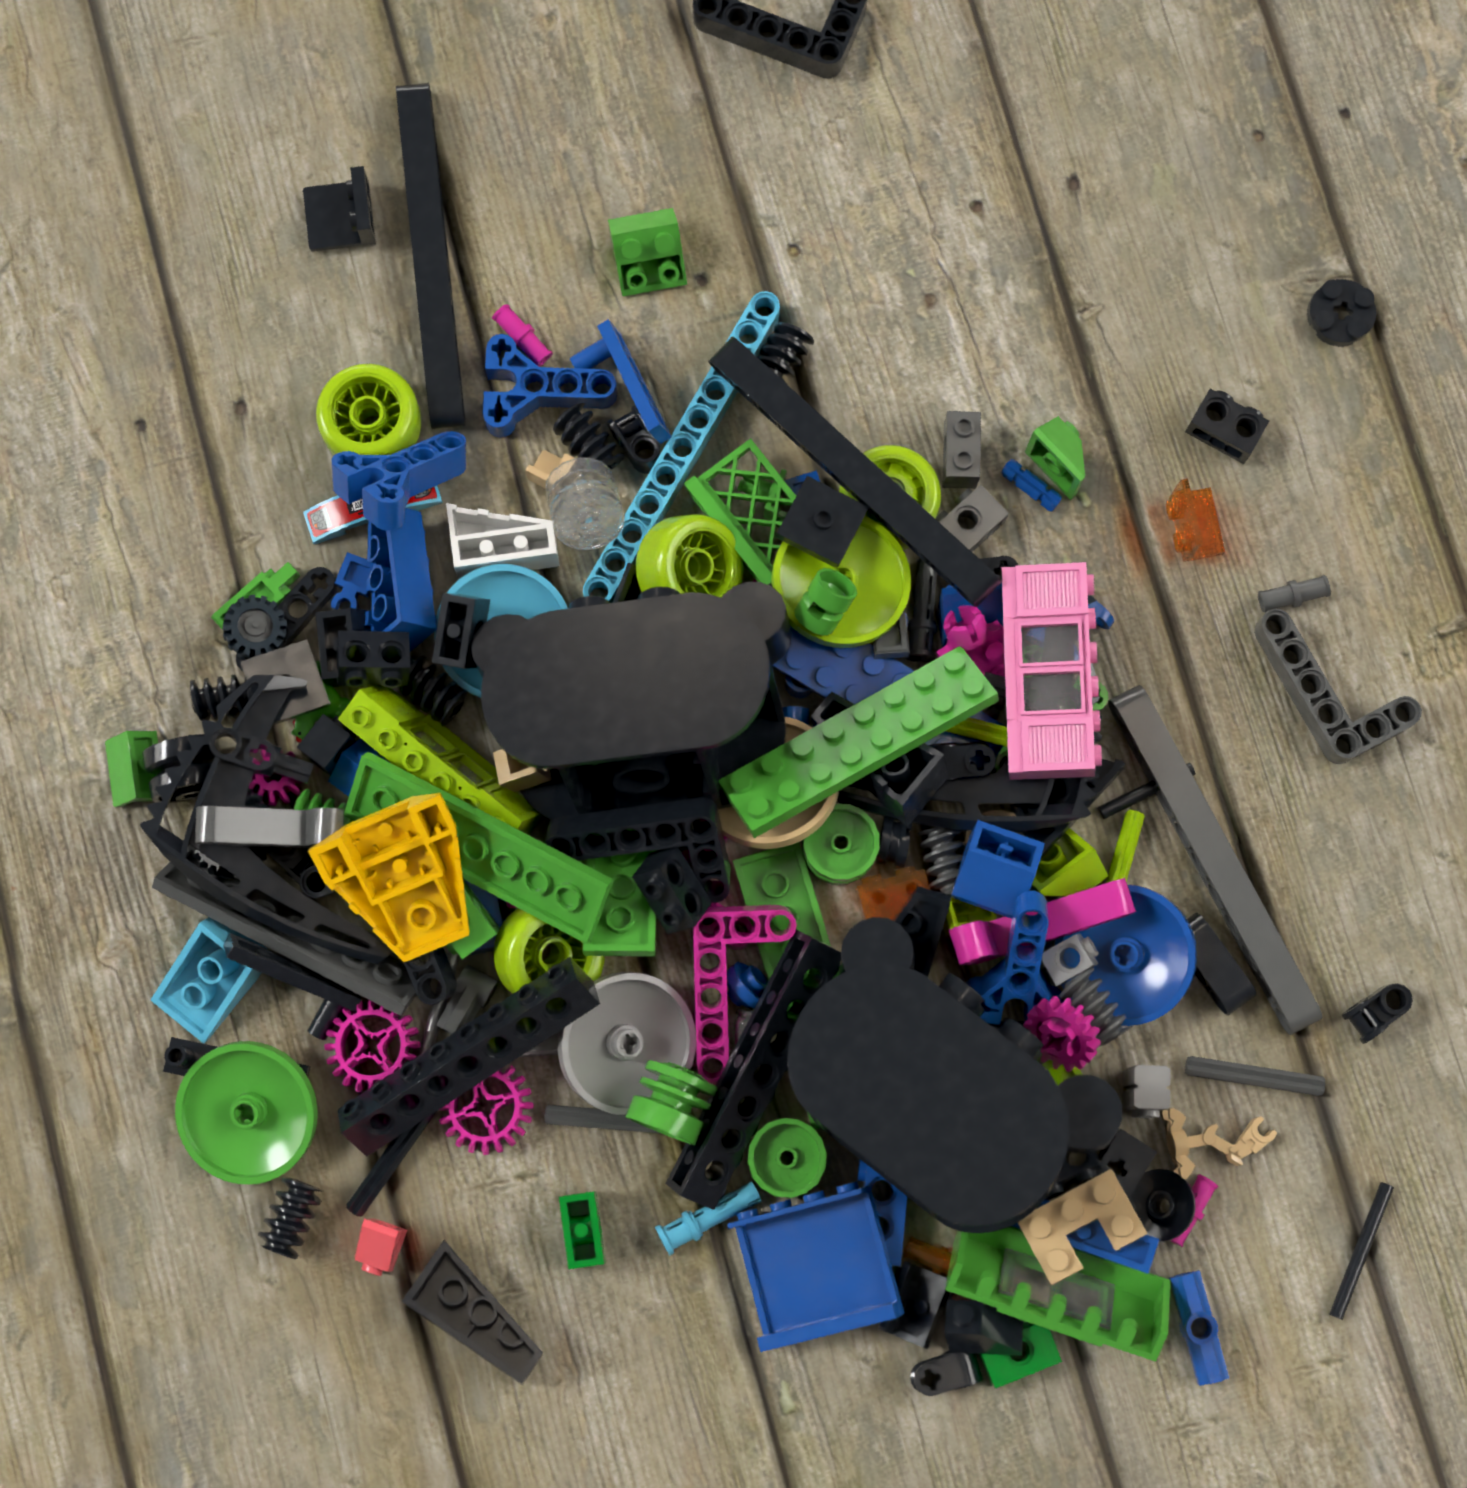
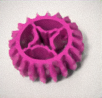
[324,1000,421,1093]
[439,1066,534,1155]

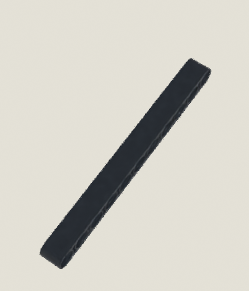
[396,82,466,429]
[708,337,1001,608]

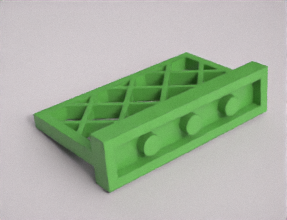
[684,438,796,586]

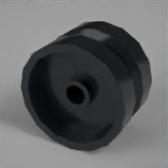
[142,734,222,803]

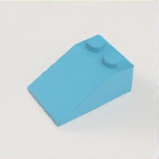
[151,917,266,1044]

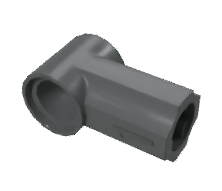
[436,965,499,1034]

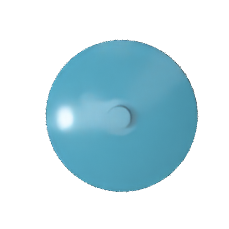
[434,564,568,698]

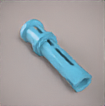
[655,1181,762,1256]

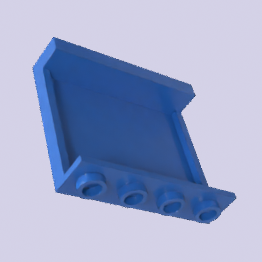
[727,1181,905,1352]

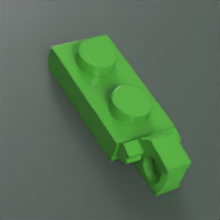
[211,562,301,629]

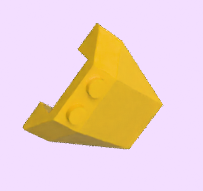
[308,793,470,962]

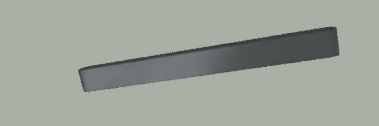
[1108,685,1323,1035]

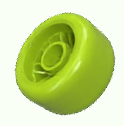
[316,363,422,455]
[839,445,941,550]
[636,514,744,598]
[493,908,605,994]

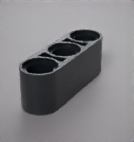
[1187,913,1257,1016]

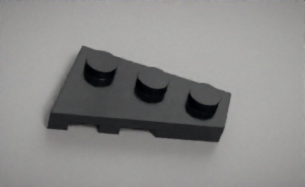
[892,886,952,977]

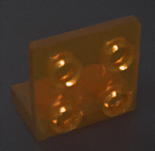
[1166,479,1225,562]

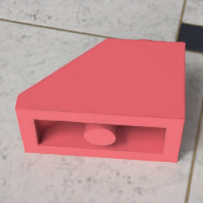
[354,1218,407,1276]

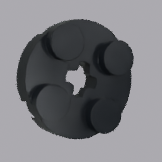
[1307,279,1376,347]

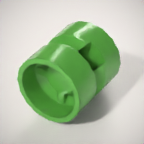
[794,568,857,636]

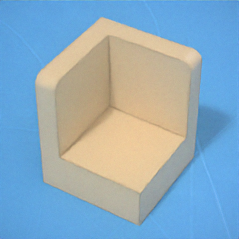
[525,450,579,498]
[493,749,552,793]

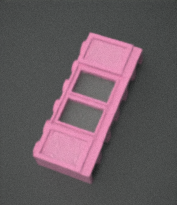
[1001,562,1102,780]

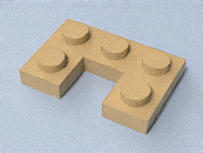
[1017,1169,1148,1286]

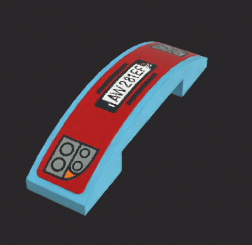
[303,486,443,545]

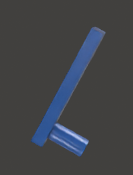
[570,319,672,444]
[1012,1200,1160,1274]

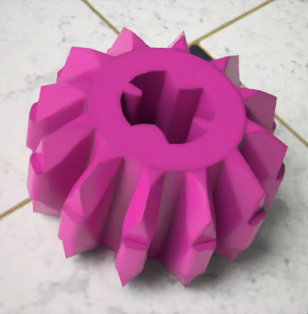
[249,749,303,806]

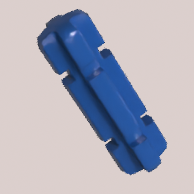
[1001,459,1062,511]

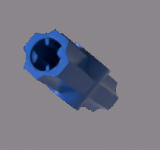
[1169,1270,1229,1386]

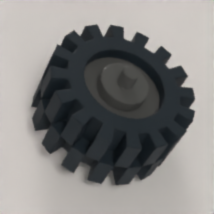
[222,595,287,659]

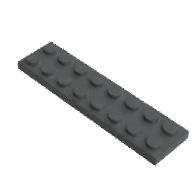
[152,845,417,1016]

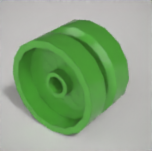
[802,804,880,885]
[747,1118,827,1198]

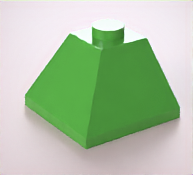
[1025,416,1085,500]

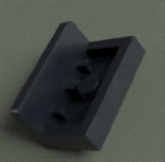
[879,1261,950,1349]

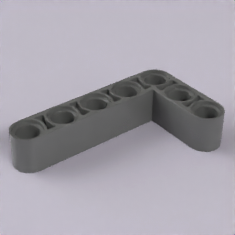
[1254,609,1422,764]

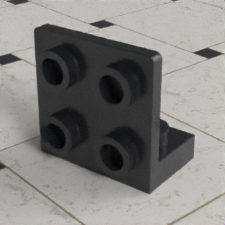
[303,166,376,252]

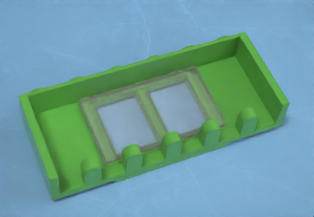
[946,1226,1171,1362]

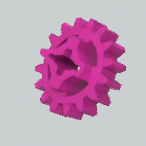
[1023,996,1101,1072]

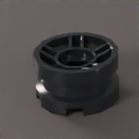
[876,817,912,868]

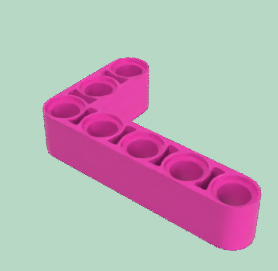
[949,878,1136,965]
[692,905,797,1085]

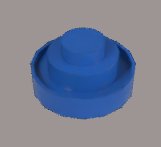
[727,962,768,1009]

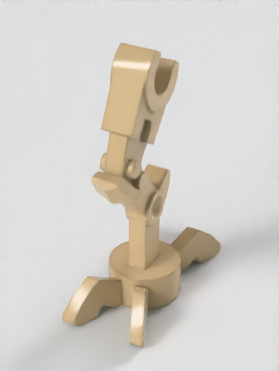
[1161,1108,1277,1179]

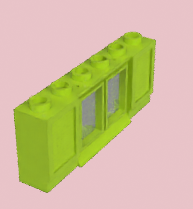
[338,686,543,835]

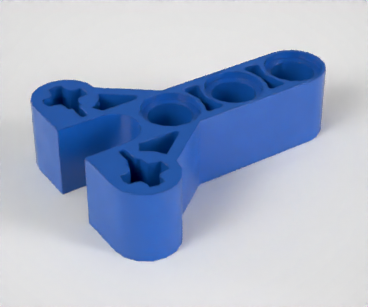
[483,334,618,438]
[331,431,466,531]
[966,891,1065,1025]

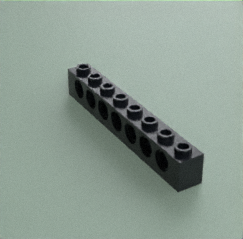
[665,929,842,1210]
[337,957,600,1156]

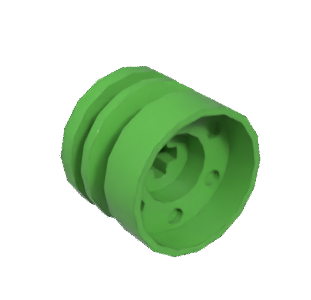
[625,1060,717,1145]

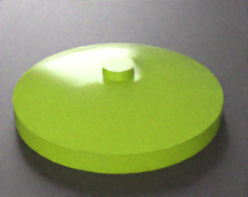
[771,516,911,648]

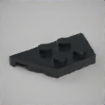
[1010,759,1126,858]

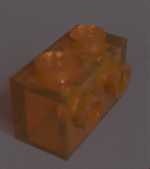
[855,866,930,920]

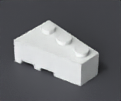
[446,503,560,579]

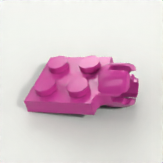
[936,605,1005,677]

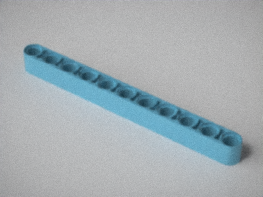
[583,291,780,603]

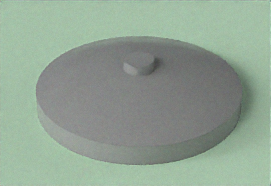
[558,972,696,1115]

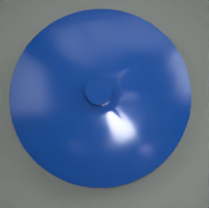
[1055,885,1197,1026]

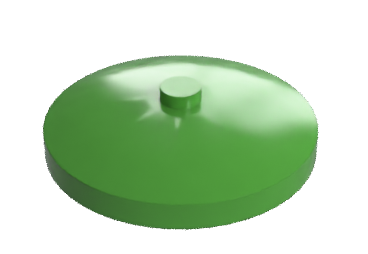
[175,1041,318,1185]

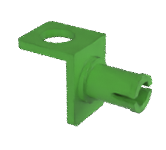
[737,469,787,522]

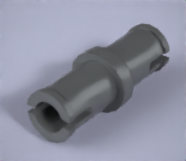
[1258,575,1331,613]

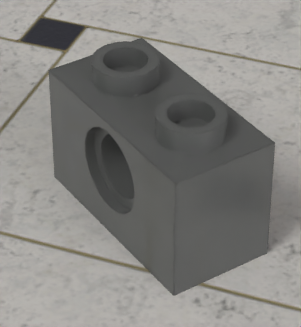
[942,411,981,489]
[936,484,1009,552]

